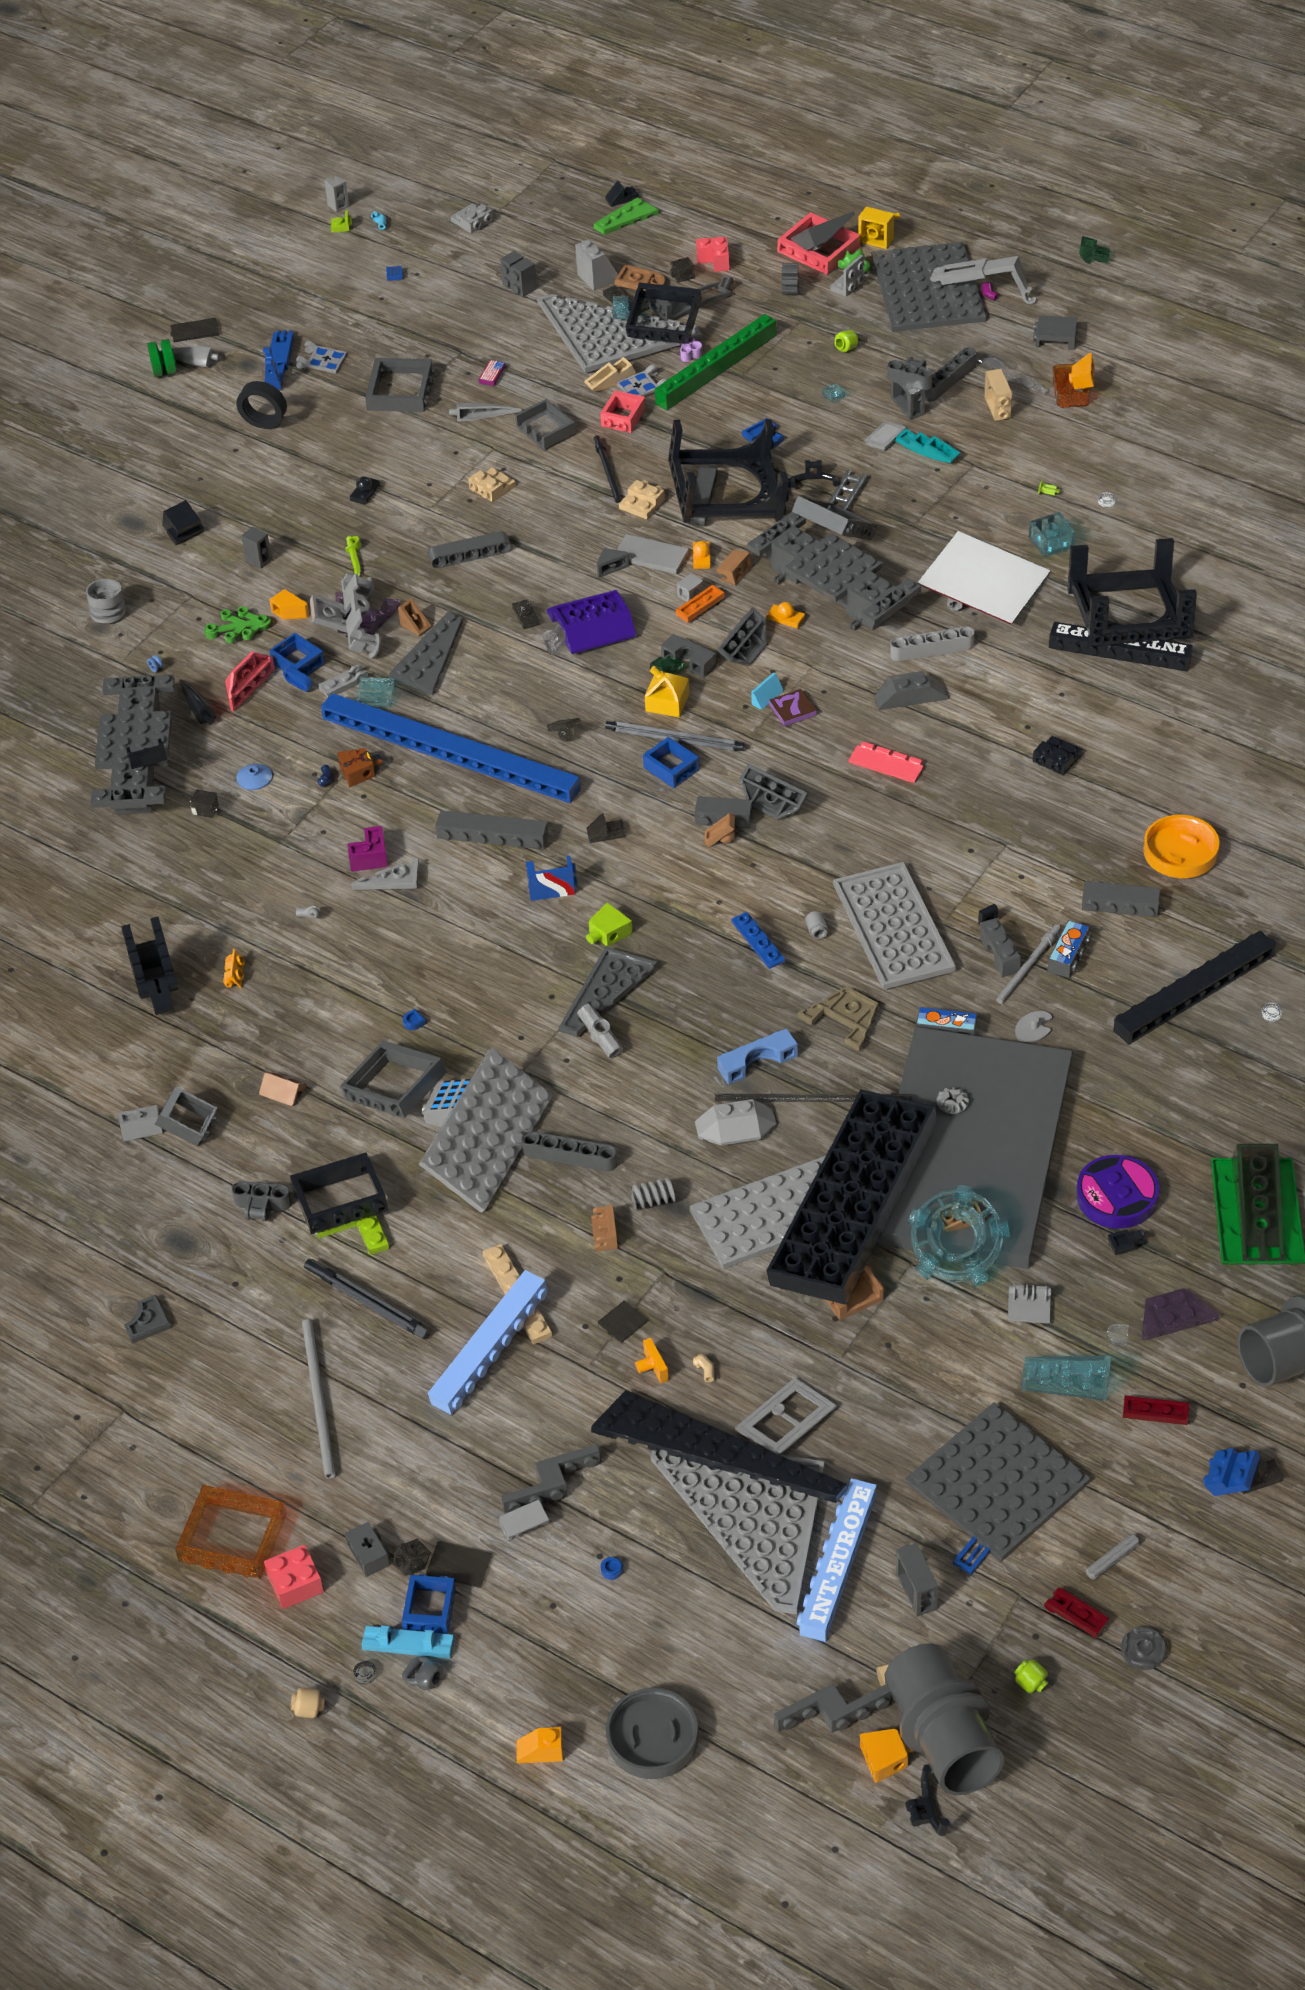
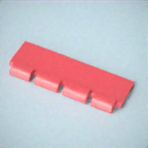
[849,741,923,783]

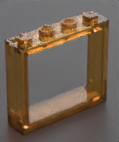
[175,1485,287,1579]

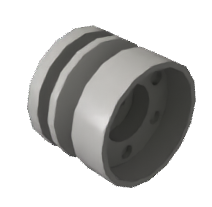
[86,579,126,623]

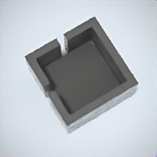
[500,251,537,297]

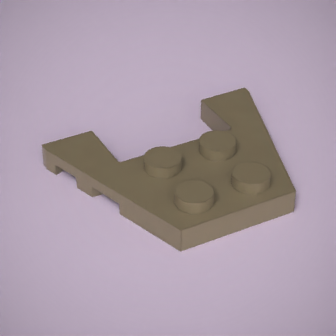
[798,986,878,1051]

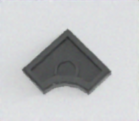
[124,1294,171,1344]

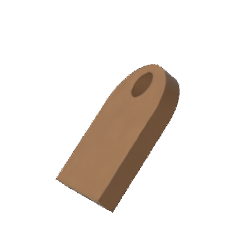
[615,264,665,291]

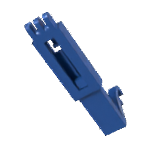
[263,330,294,390]

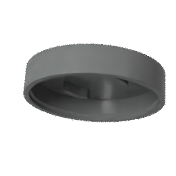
[606,1688,698,1779]

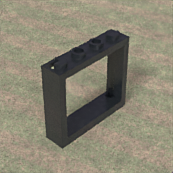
[625,282,702,344]
[290,1152,388,1234]

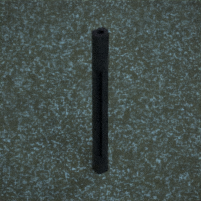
[304,1259,432,1339]

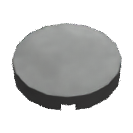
[1121,1627,1167,1670]

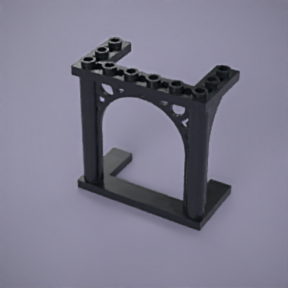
[668,419,791,523]
[1067,538,1197,646]

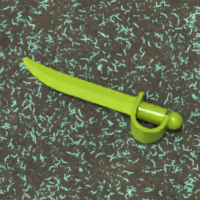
[345,536,362,577]

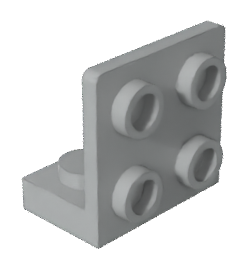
[831,255,865,297]

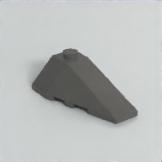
[791,211,855,251]

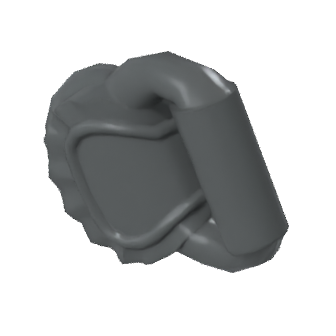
[402,1657,443,1690]

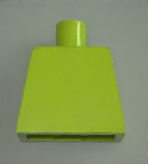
[586,903,633,946]

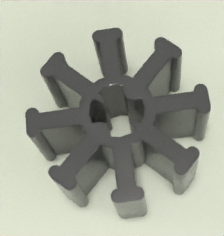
[782,263,799,295]

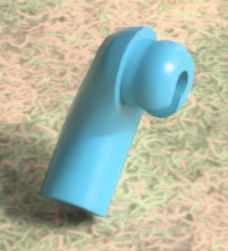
[371,211,386,230]

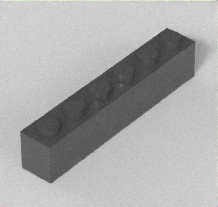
[435,810,548,850]

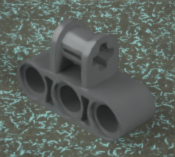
[887,356,933,390]
[232,1181,291,1222]

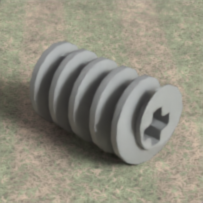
[631,1178,675,1210]

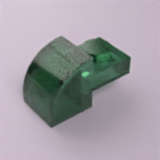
[1079,236,1110,264]
[650,656,684,676]

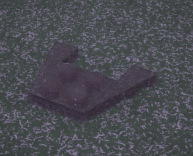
[335,592,400,635]

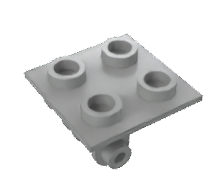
[1008,1284,1051,1324]

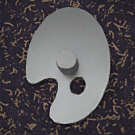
[1015,1011,1052,1043]

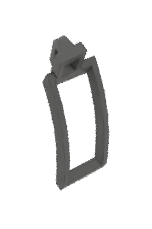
[688,274,733,308]

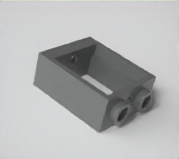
[891,382,925,420]
[155,1086,217,1146]
[896,1543,938,1617]

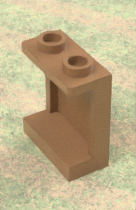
[826,1265,885,1320]

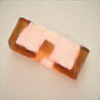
[1052,364,1090,408]

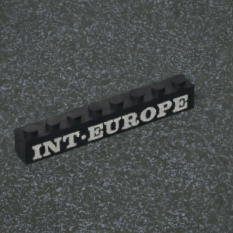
[1049,622,1193,672]

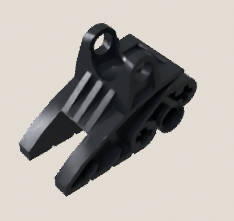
[121,916,178,1015]

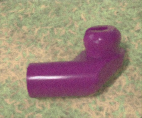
[982,281,998,301]

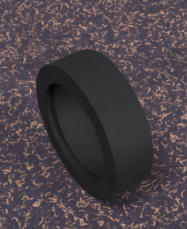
[236,381,287,429]

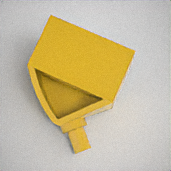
[858,206,900,249]
[645,666,690,717]

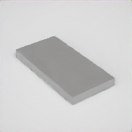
[617,534,689,574]

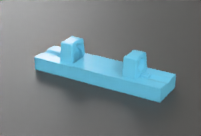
[361,1625,454,1659]

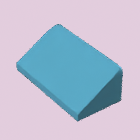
[751,673,783,710]

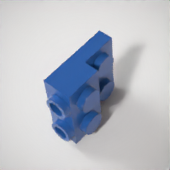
[1203,1448,1260,1496]

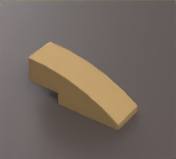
[584,357,636,392]

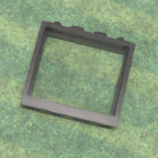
[365,358,435,412]
[792,496,877,540]
[340,1041,447,1118]

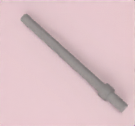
[996,925,1061,1004]

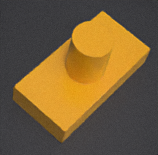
[635,1338,668,1384]

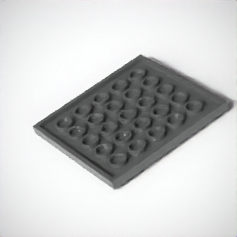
[905,1402,1091,1562]

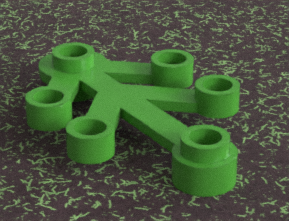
[204,606,271,643]

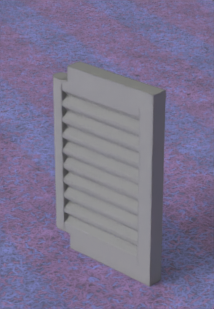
[864,422,906,450]

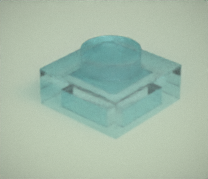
[822,383,845,402]

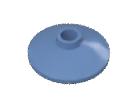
[236,764,272,790]

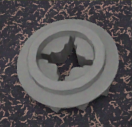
[937,1086,969,1114]

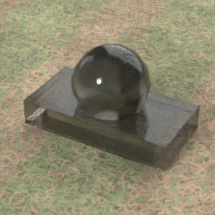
[512,599,540,629]
[547,718,581,742]

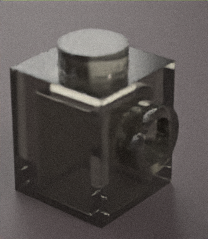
[670,257,695,283]
[189,789,219,818]

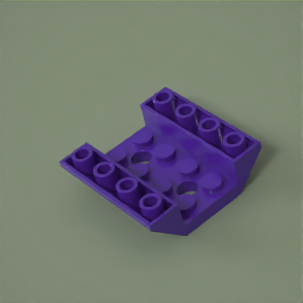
[547,590,636,654]

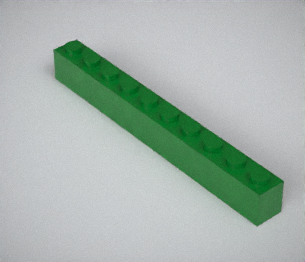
[655,314,777,410]

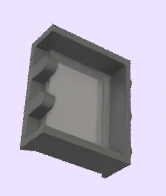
[515,399,576,451]

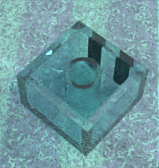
[1028,512,1075,557]

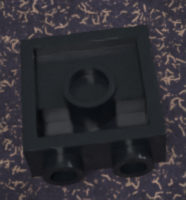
[1033,736,1083,776]

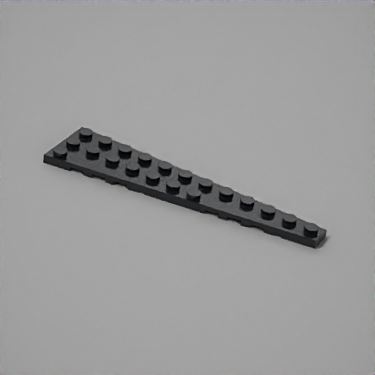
[591,1390,847,1503]

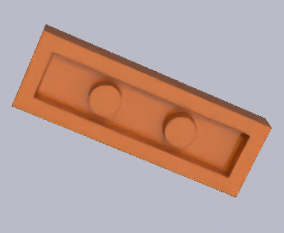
[676,585,725,623]

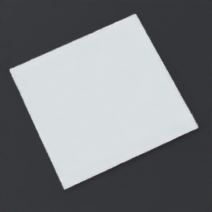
[917,531,1051,624]

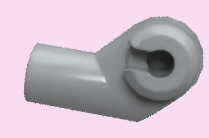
[296,905,320,918]

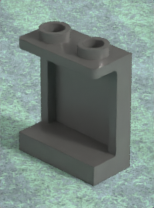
[1033,315,1077,350]

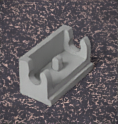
[324,176,349,212]
[118,1105,162,1141]
[499,1500,549,1541]

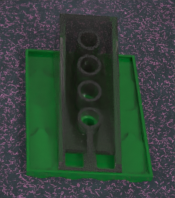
[1210,1144,1305,1265]

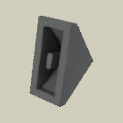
[597,548,629,578]

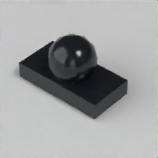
[350,476,380,505]

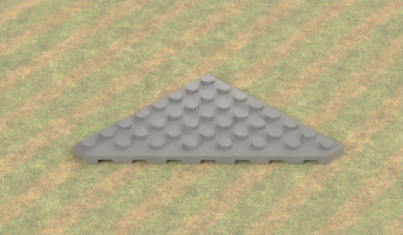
[538,294,702,373]
[651,1449,825,1614]

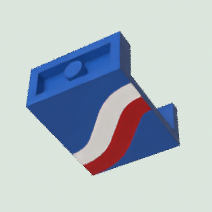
[526,856,578,901]

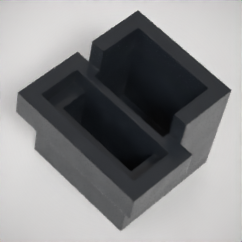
[162,500,204,545]

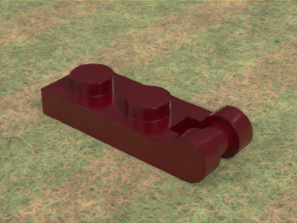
[1044,1588,1110,1639]

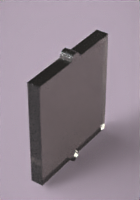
[598,1301,648,1343]

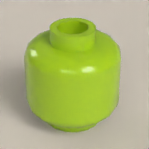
[835,330,858,352]
[1014,1659,1048,1694]

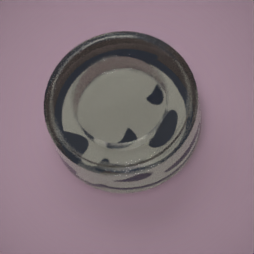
[353,1661,377,1684]

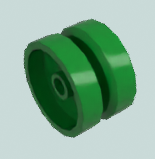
[147,339,176,378]

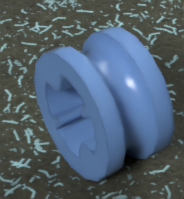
[147,655,163,673]

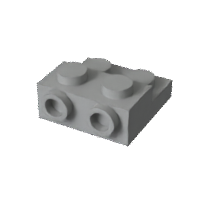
[450,203,494,233]

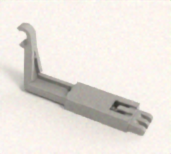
[930,256,1036,304]

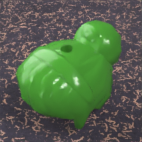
[838,248,870,273]

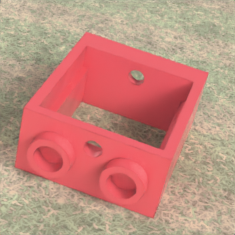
[600,390,646,433]

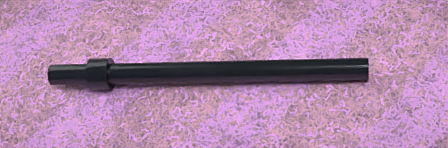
[594,435,622,503]

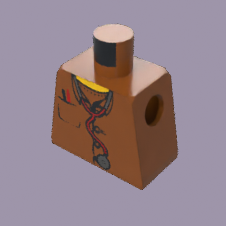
[337,748,382,787]

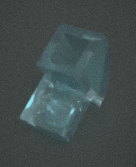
[613,296,629,319]

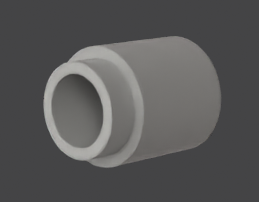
[805,911,828,939]

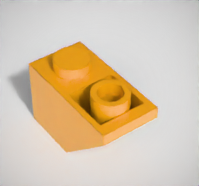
[269,589,310,619]

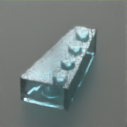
[1021,1355,1111,1401]

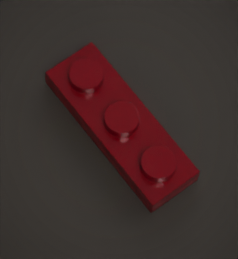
[1122,1395,1189,1425]

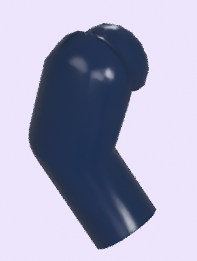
[317,765,334,787]

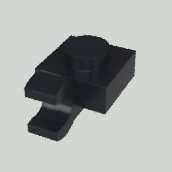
[1108,1229,1146,1255]

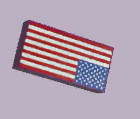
[479,360,505,386]

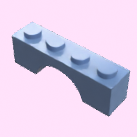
[717,1028,798,1085]

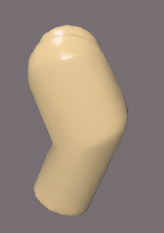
[693,1354,714,1382]

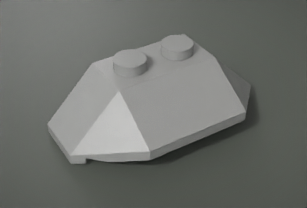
[695,1099,776,1146]

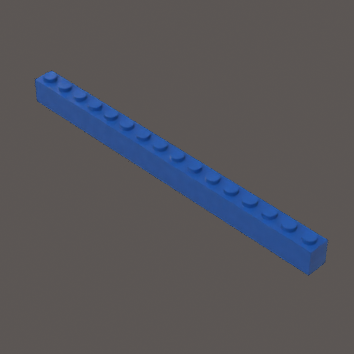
[321,693,581,803]

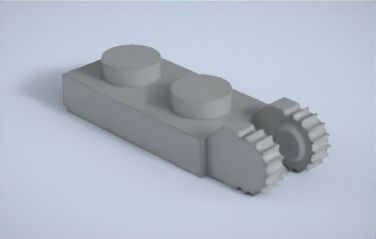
[318,664,369,698]

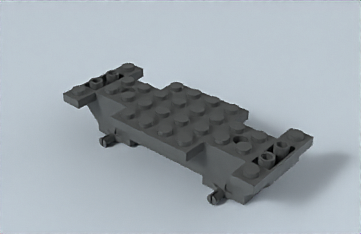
[747,512,921,630]
[91,674,175,814]

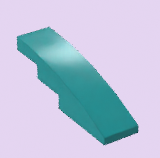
[895,428,961,463]

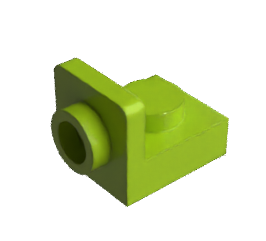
[331,210,352,232]

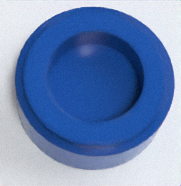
[601,1557,623,1580]

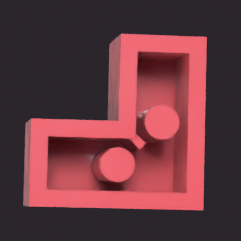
[696,237,729,272]

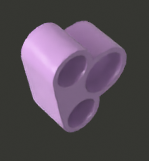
[680,337,702,362]

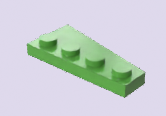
[594,197,659,235]

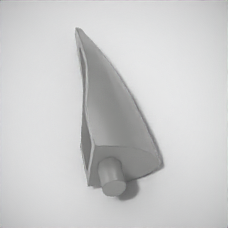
[158,346,220,367]
[449,402,522,421]

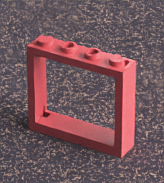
[777,212,860,275]

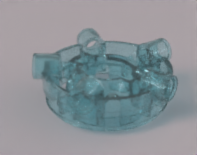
[908,1185,1010,1287]

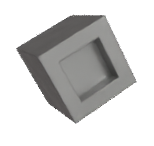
[677,573,703,602]

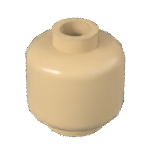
[290,1687,325,1719]

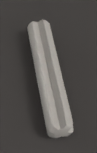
[1086,1534,1139,1580]

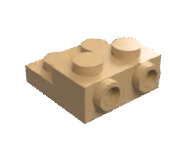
[468,467,516,502]
[619,480,665,519]

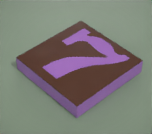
[769,689,816,726]

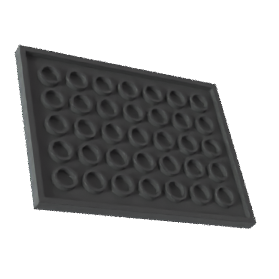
[871,242,986,332]

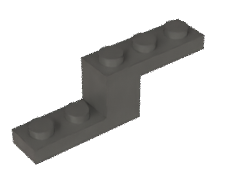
[501,1444,600,1514]
[774,1683,891,1733]

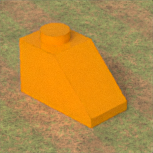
[1069,353,1095,389]
[517,1727,563,1763]

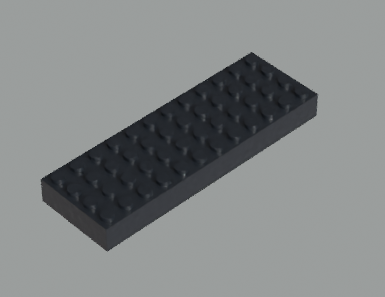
[766,1089,937,1305]

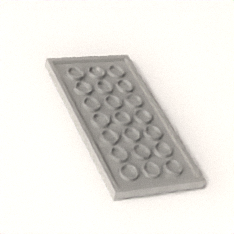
[833,862,956,990]
[418,1048,553,1213]
[690,1156,825,1269]

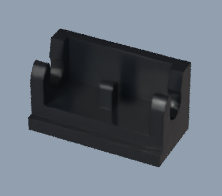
[126,738,167,769]

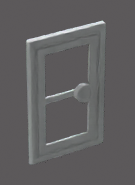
[735,1378,837,1455]

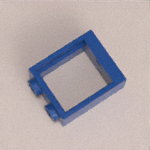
[269,633,325,676]
[643,737,699,788]
[402,1574,456,1634]

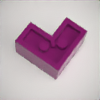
[347,826,388,872]

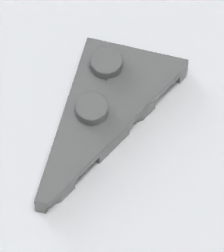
[352,858,419,890]

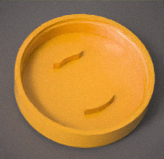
[1143,815,1219,878]

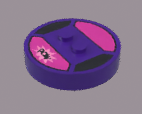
[1076,1155,1159,1229]

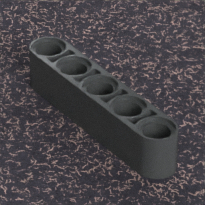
[925,347,976,402]
[688,466,717,526]
[427,531,511,568]
[521,1131,617,1171]

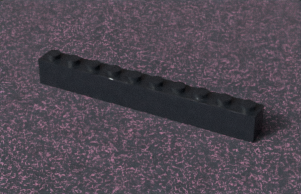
[1113,931,1276,1045]

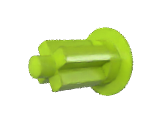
[1038,480,1060,496]

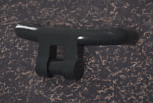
[790,460,839,488]
[905,1764,950,1836]

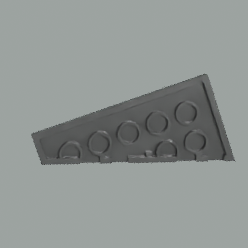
[389,612,463,695]
[559,947,658,1037]

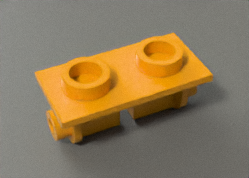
[223,948,245,988]

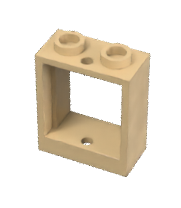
[985,369,1012,421]

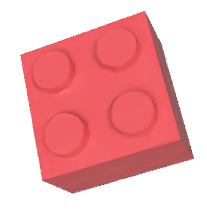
[264,1544,324,1609]

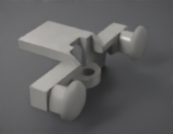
[310,572,381,659]

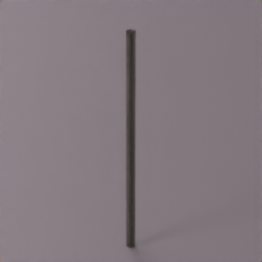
[715,1094,912,1102]

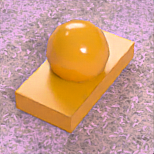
[693,541,710,569]
[766,602,805,629]

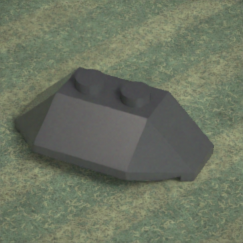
[717,607,767,666]
[875,671,948,710]
[739,764,808,820]

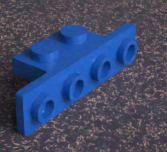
[731,912,785,969]

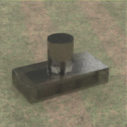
[1242,1459,1284,1494]

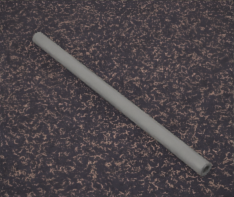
[302,1319,335,1479]

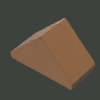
[398,598,431,636]

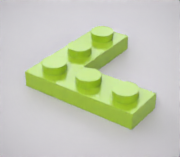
[316,1215,389,1255]

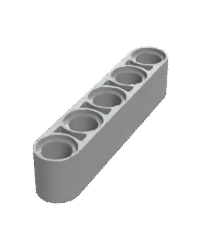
[890,627,974,661]

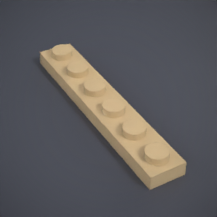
[482,1244,552,1345]

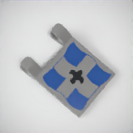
[296,341,347,374]
[616,364,667,397]

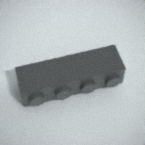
[1082,881,1160,917]

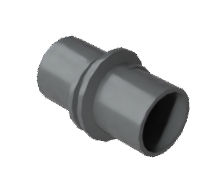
[1237,1295,1305,1387]
[884,1643,1004,1795]

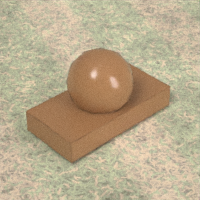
[704,813,735,847]

